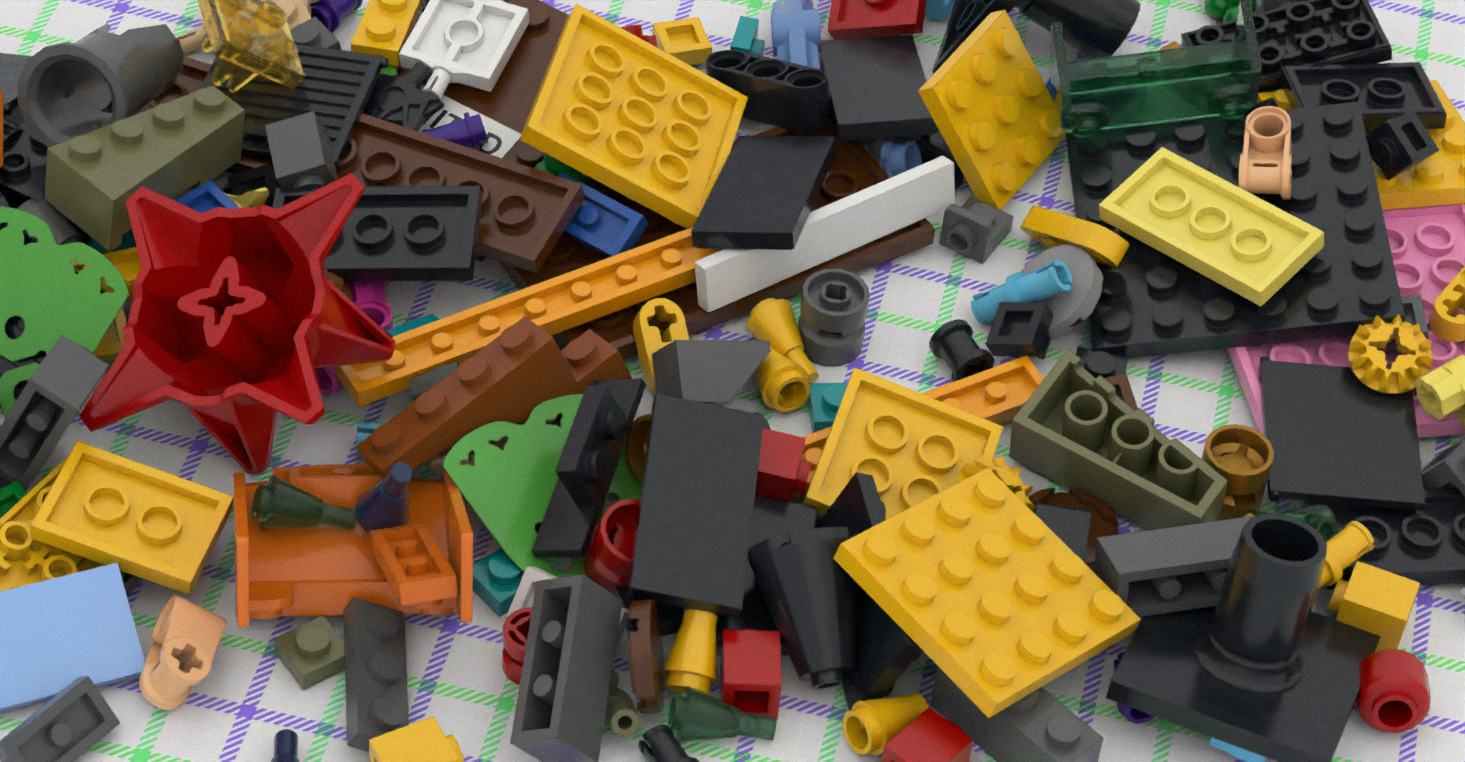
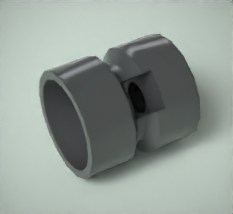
[798,269,870,367]

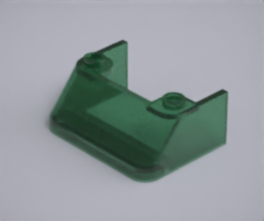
[1050,0,1262,137]

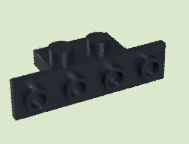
[532,378,646,558]

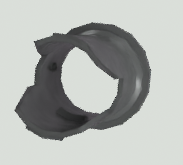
[17,23,184,147]

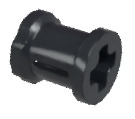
[929,319,995,382]

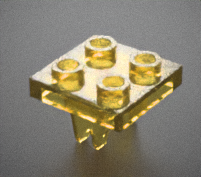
[197,0,305,93]

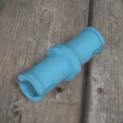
[971,259,1073,325]

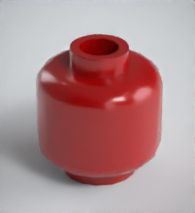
[1356,649,1431,733]

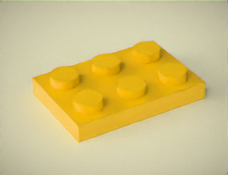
[31,441,234,595]

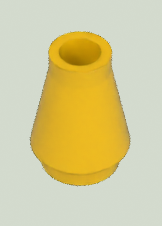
[753,345,811,412]
[661,609,718,697]
[843,692,929,756]

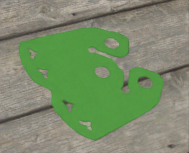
[0,206,129,418]
[443,394,642,578]

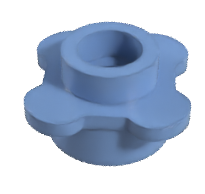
[879,138,922,178]

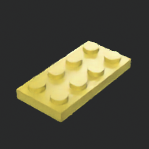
[1099,147,1324,306]

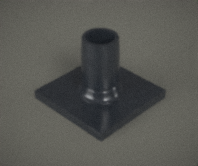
[932,0,1140,73]
[1106,514,1380,762]

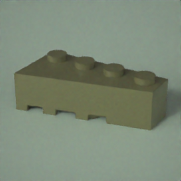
[44,85,245,252]
[1009,348,1228,530]

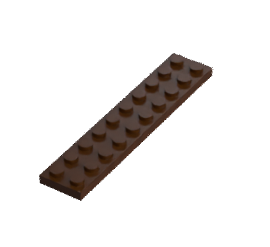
[105,56,585,274]

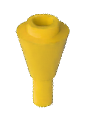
[746,298,819,383]

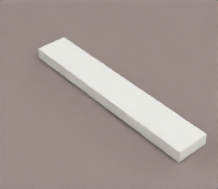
[695,156,955,313]

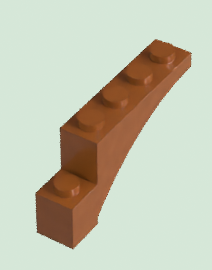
[356,316,632,479]

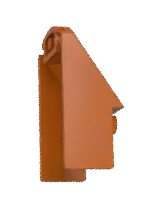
[233,464,473,627]

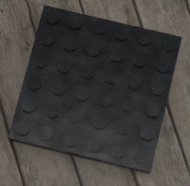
[1066,102,1405,358]

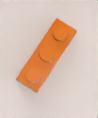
[369,522,458,609]

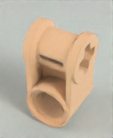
[1238,106,1292,200]
[139,594,227,710]

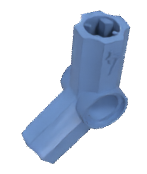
[771,0,821,69]

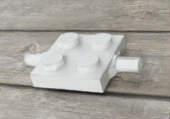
[399,0,530,100]

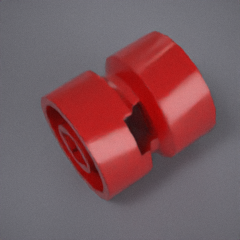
[583,499,639,595]

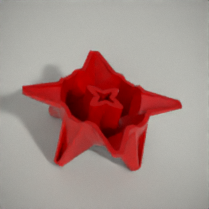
[79,173,396,474]

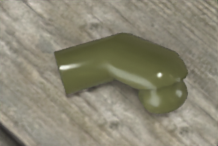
[605,670,640,737]

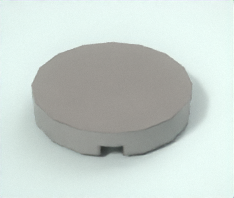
[1020,244,1103,340]

